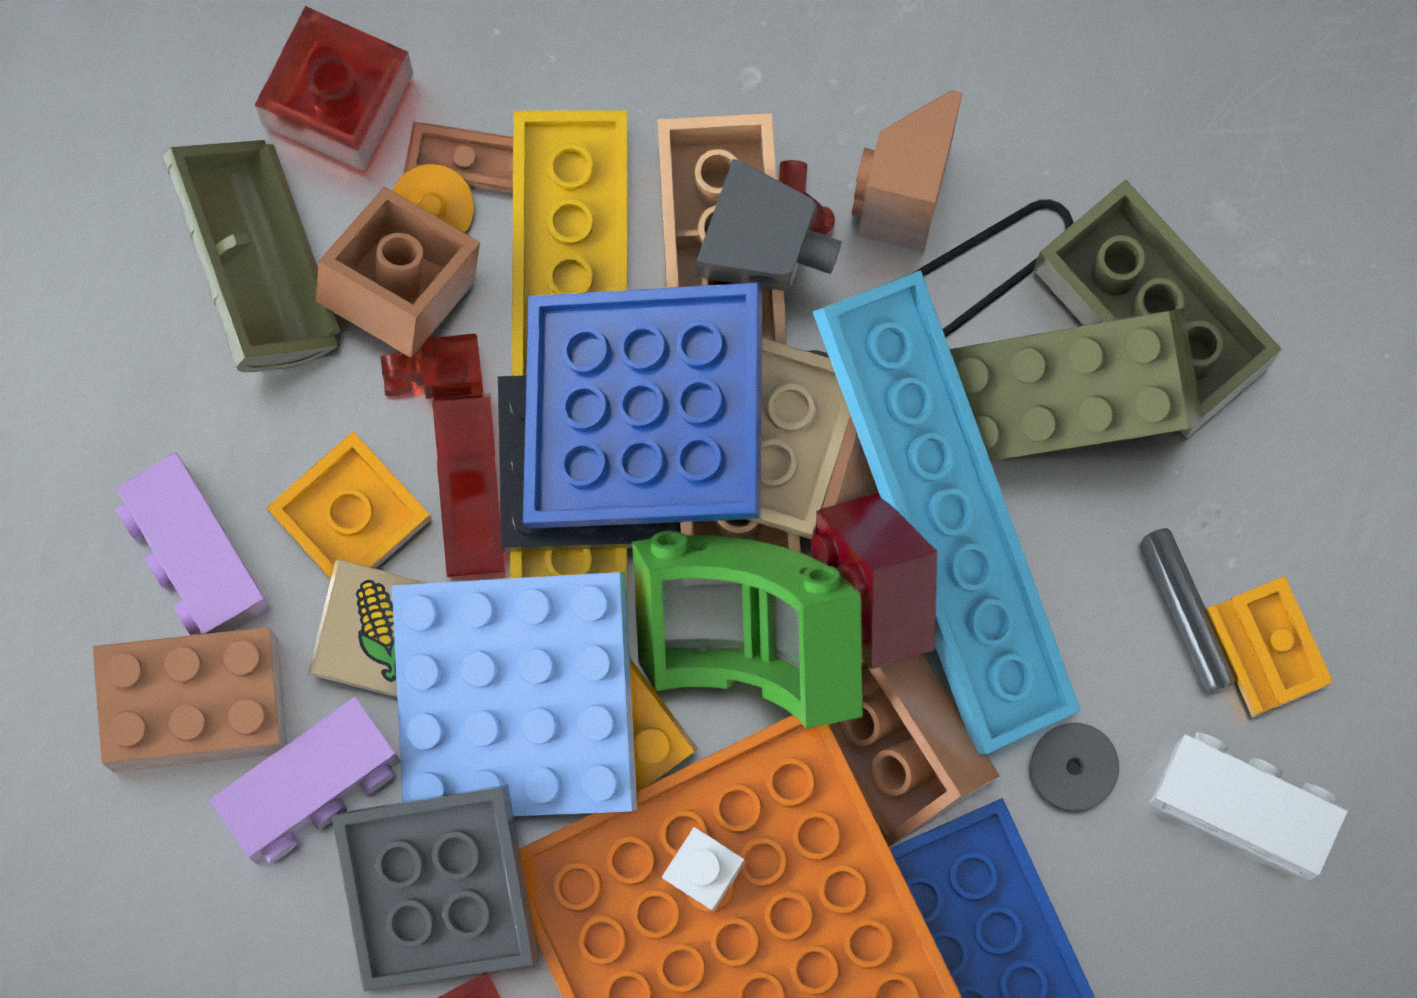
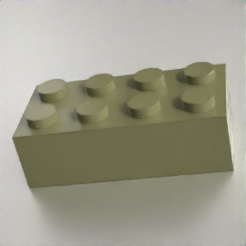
[1034,179,1282,439]
[950,308,1203,461]

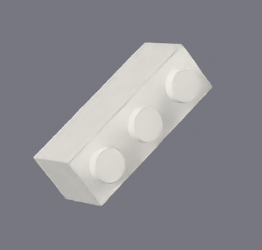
[1149,732,1348,881]

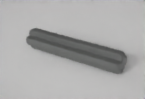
[1141,528,1236,693]

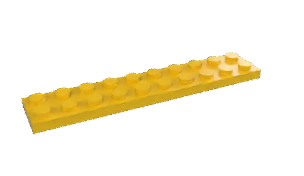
[510,110,628,595]

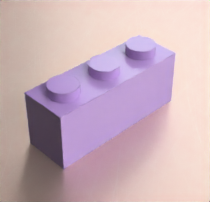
[115,452,271,635]
[209,697,400,864]

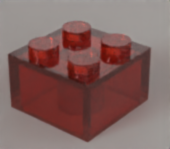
[255,6,414,171]

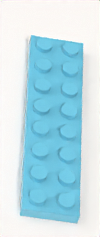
[813,270,1081,755]

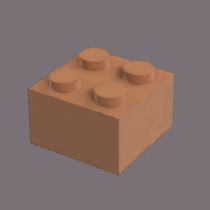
[315,187,480,358]

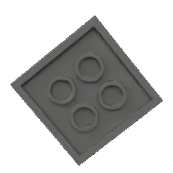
[331,784,539,992]

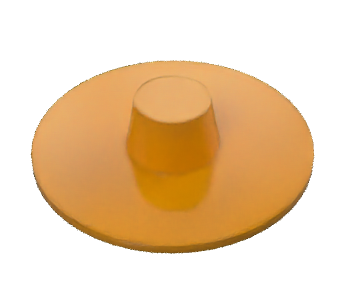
[392,164,474,233]

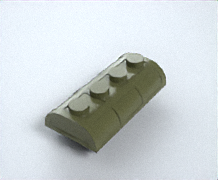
[163,140,340,373]

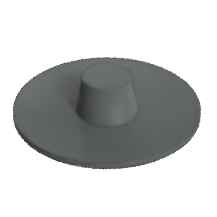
[1031,722,1119,810]

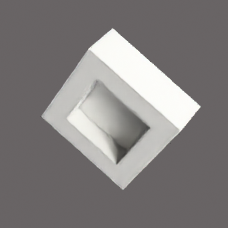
[662,827,747,911]

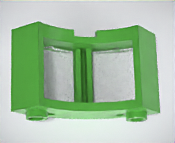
[632,531,862,729]

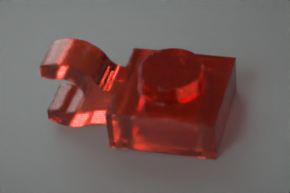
[381,333,483,399]

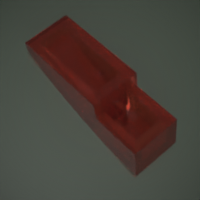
[432,393,505,577]

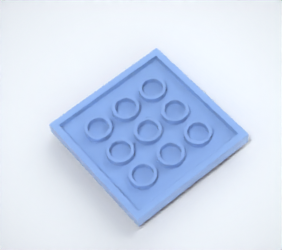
[392,572,637,816]

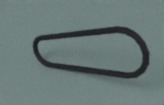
[914,199,1074,337]

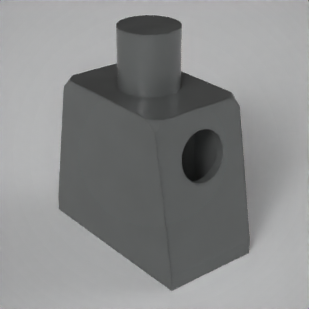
[697,159,842,291]

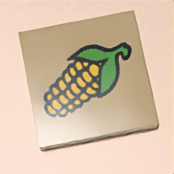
[308,559,426,697]

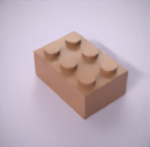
[93,627,287,772]

